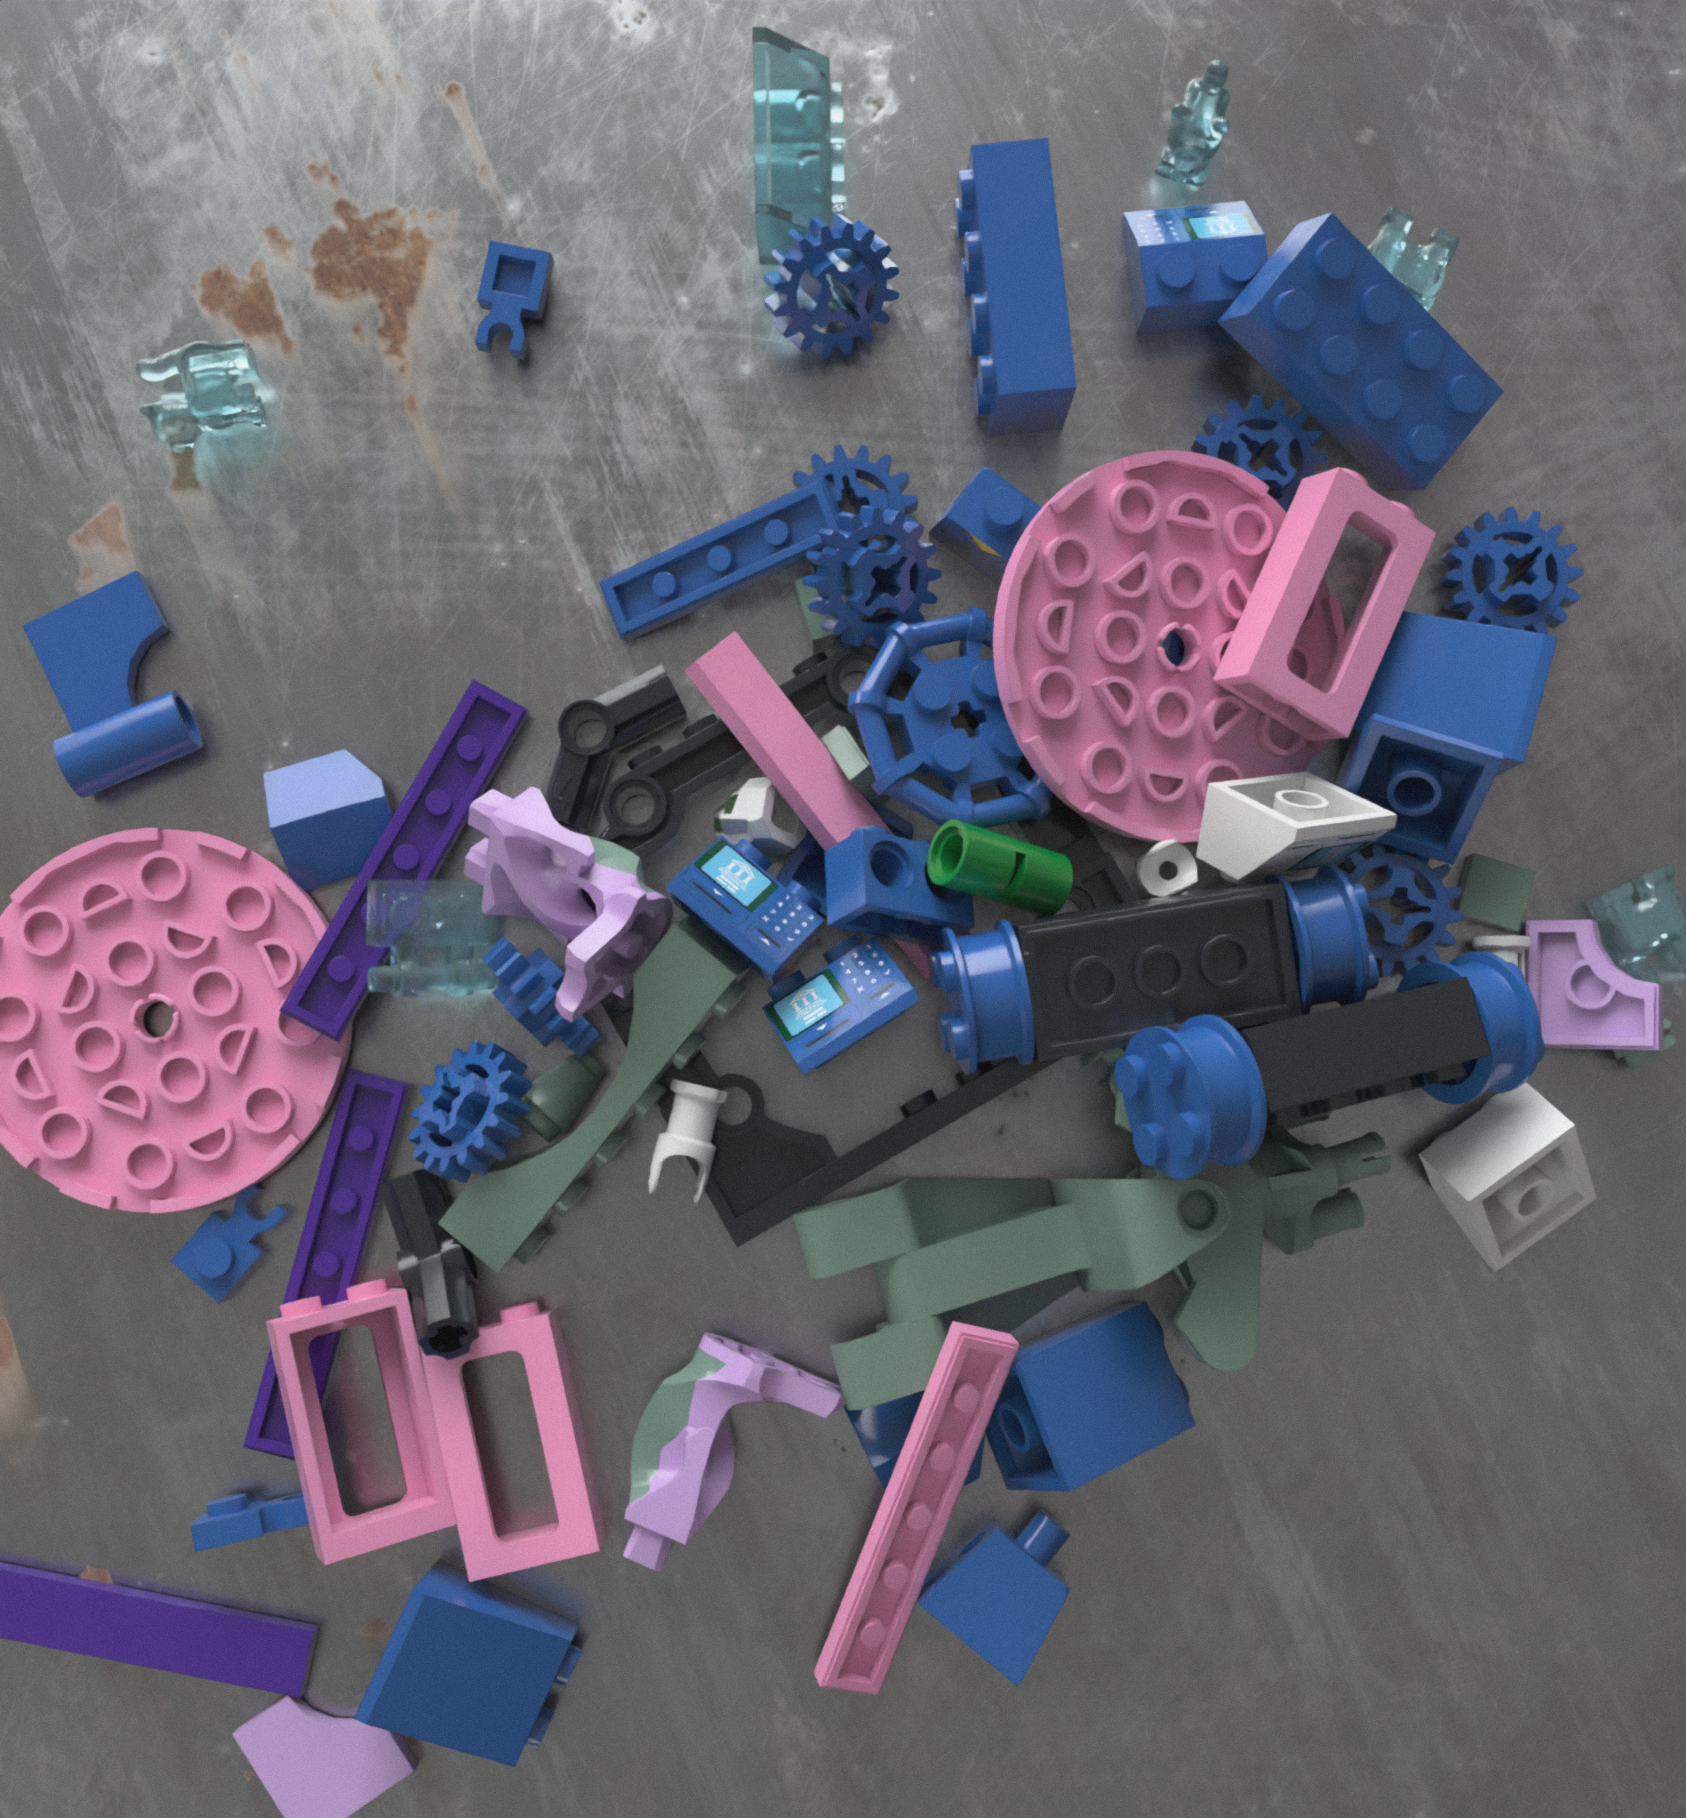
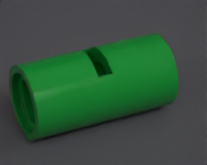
[927,820,1073,917]

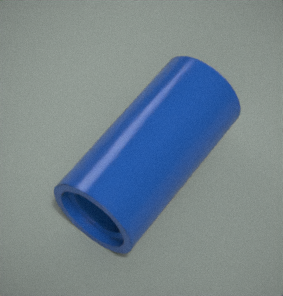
[53,690,203,798]

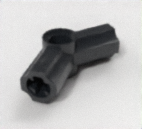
[541,664,687,832]
[379,1169,480,1360]

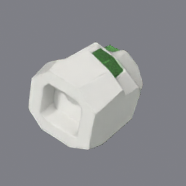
[712,777,806,856]

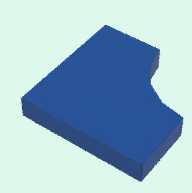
[22,570,170,732]

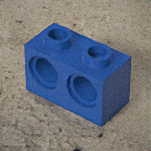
[825,826,975,948]

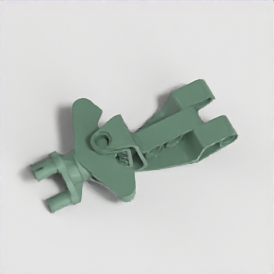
[793,1066,1391,1410]

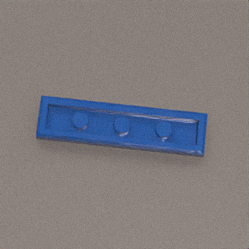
[599,477,841,642]

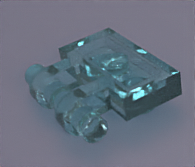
[366,880,499,998]

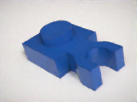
[475,240,554,360]
[170,1183,292,1303]
[190,1492,309,1552]

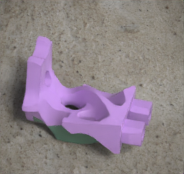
[464,787,673,1022]
[623,1332,846,1572]

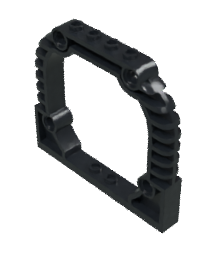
[582,646,1138,1248]

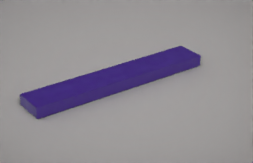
[279,679,529,1043]
[243,1068,414,1461]
[0,1562,319,1698]

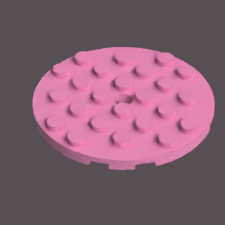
[993,450,1345,843]
[0,828,353,1213]

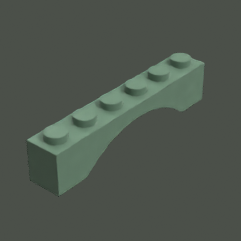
[438,916,751,1274]

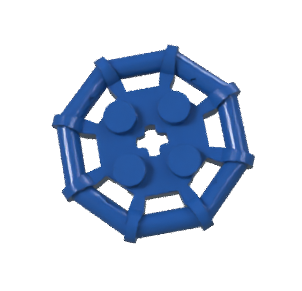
[847,606,1054,829]

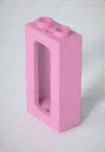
[1212,467,1436,741]
[266,1279,457,1565]
[419,1301,607,1582]

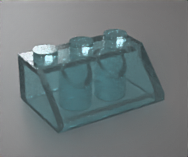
[752,27,845,265]

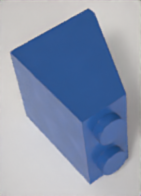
[1339,611,1558,777]
[986,1301,1196,1492]
[353,1559,582,1767]

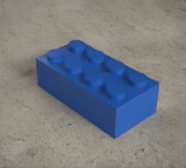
[954,138,1077,437]
[1217,212,1504,491]

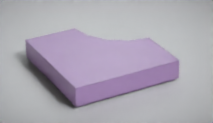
[1525,920,1664,1051]
[232,1695,419,1818]

